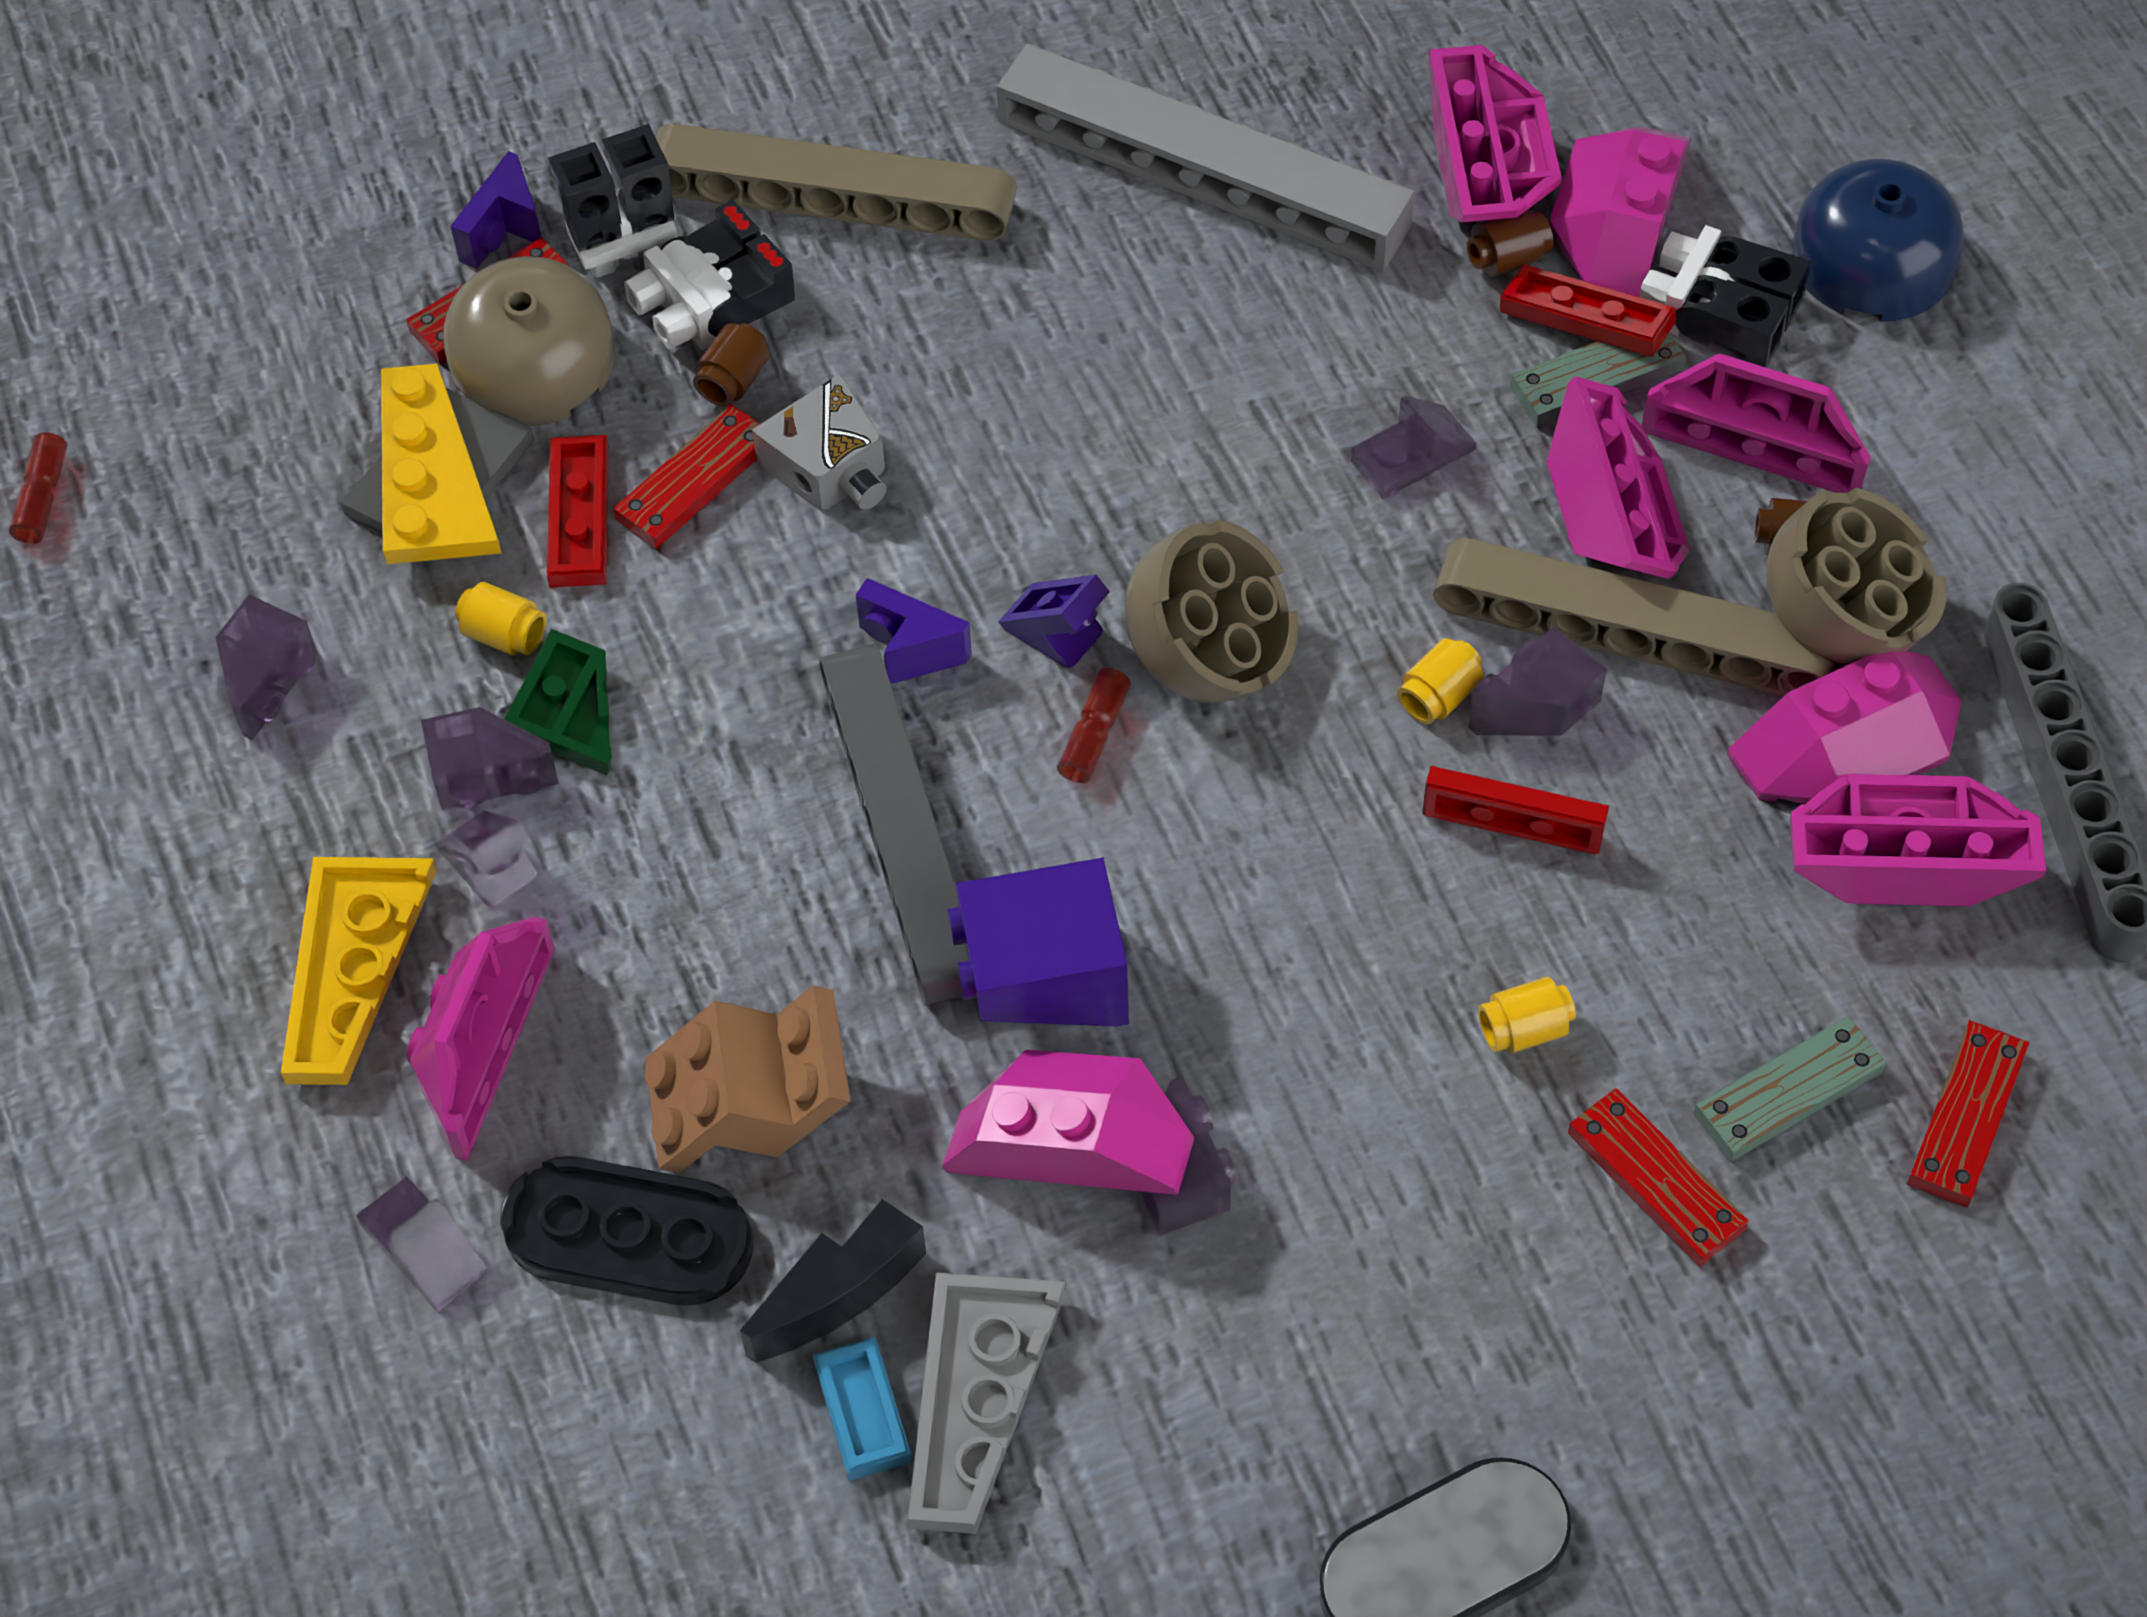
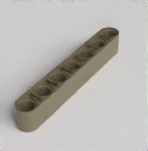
[655,124,1018,241]
[1433,538,1837,696]

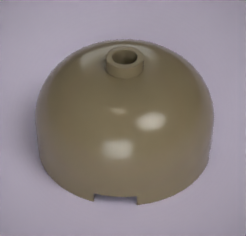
[443,256,615,426]
[1766,488,1946,665]
[1125,520,1298,703]

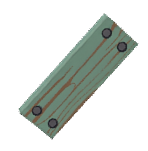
[1510,332,1687,427]
[1693,1016,1886,1162]

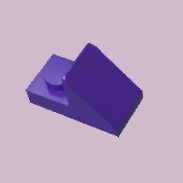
[450,151,542,269]
[998,575,1110,668]
[855,578,972,683]

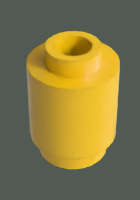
[455,582,547,656]
[1397,638,1484,724]
[1478,976,1576,1054]

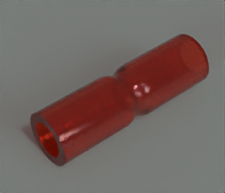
[9,432,68,544]
[1057,668,1131,783]

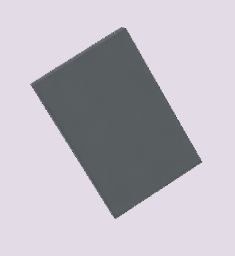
[341,387,534,533]

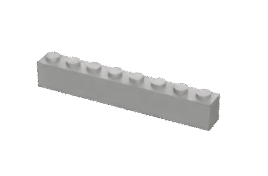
[997,43,1415,272]

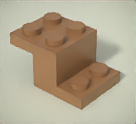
[645,985,850,1173]

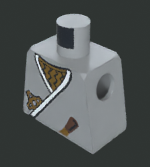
[752,375,886,510]

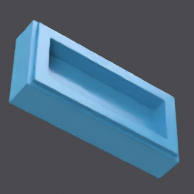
[812,1337,912,1481]

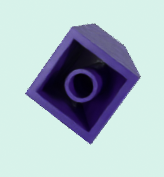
[947,857,1129,1027]

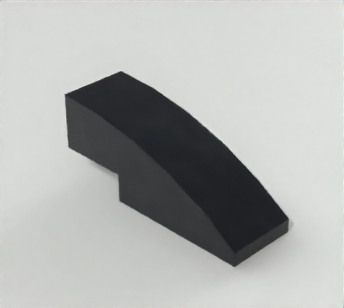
[740,1199,926,1363]

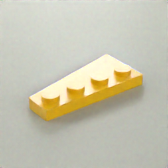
[381,363,502,564]
[281,857,438,1085]

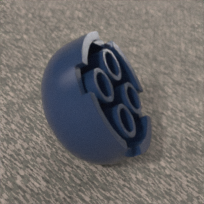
[1792,159,1964,322]

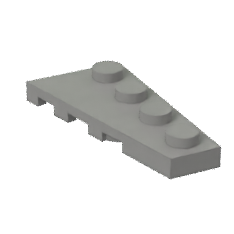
[908,1273,1066,1534]

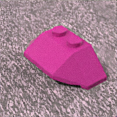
[1429,45,1562,222]
[1549,126,1691,297]
[1642,353,1871,493]
[1546,376,1690,579]
[1727,651,1962,805]
[1790,774,2046,906]
[407,917,555,1161]
[942,1049,1194,1195]

